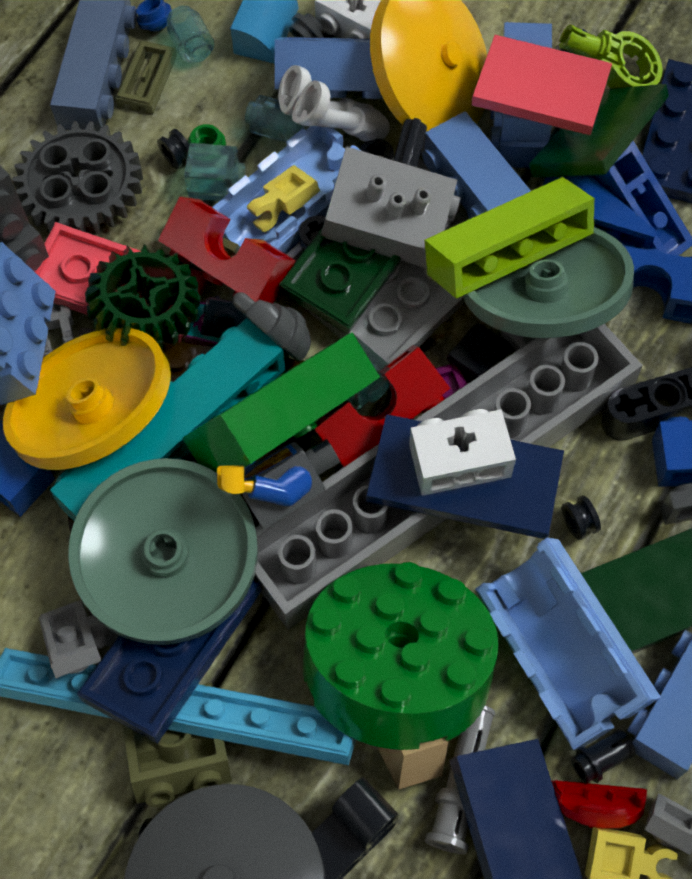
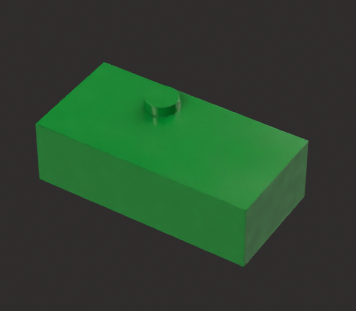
[182,332,380,473]

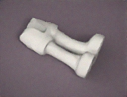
[278,65,390,142]

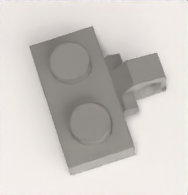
[39,600,119,678]

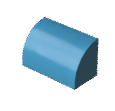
[230,0,299,64]

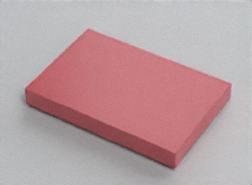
[472,35,612,136]

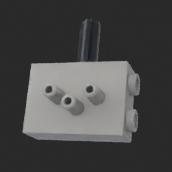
[321,118,460,268]

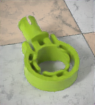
[559,24,663,88]

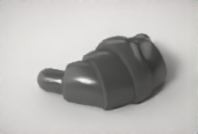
[232,292,311,362]

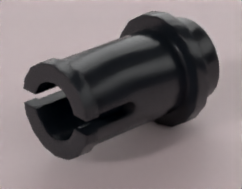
[571,729,636,784]

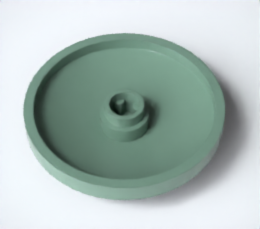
[463,227,634,338]
[68,458,258,645]

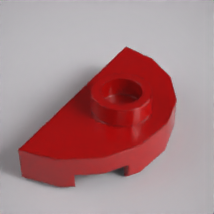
[552,780,647,829]

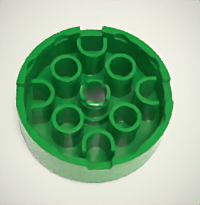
[303,562,498,750]

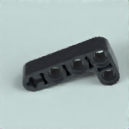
[601,367,692,441]
[312,777,399,879]

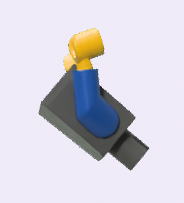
[217,439,340,530]

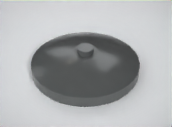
[124,784,326,879]

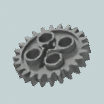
[12,121,143,234]

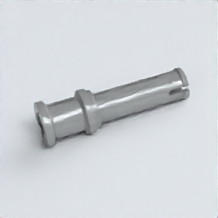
[425,705,495,854]

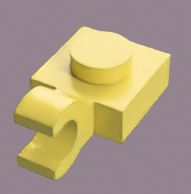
[247,165,320,232]

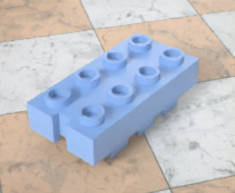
[212,126,361,254]
[475,537,661,750]

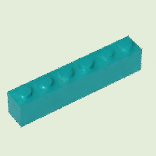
[50,318,285,521]

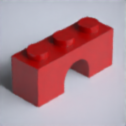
[158,197,296,304]
[314,345,451,467]

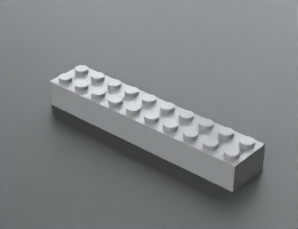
[253,324,643,630]

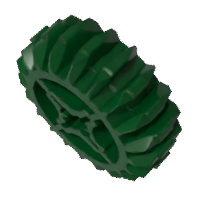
[85,244,200,349]

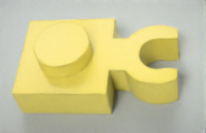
[585,827,678,879]

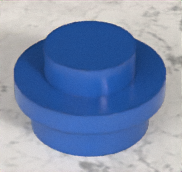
[136,0,173,31]

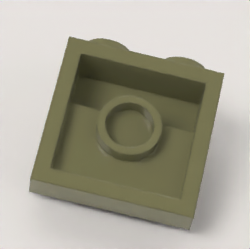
[122,682,232,807]

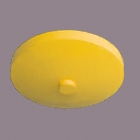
[370,0,487,139]
[3,328,171,470]

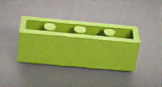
[424,177,595,299]

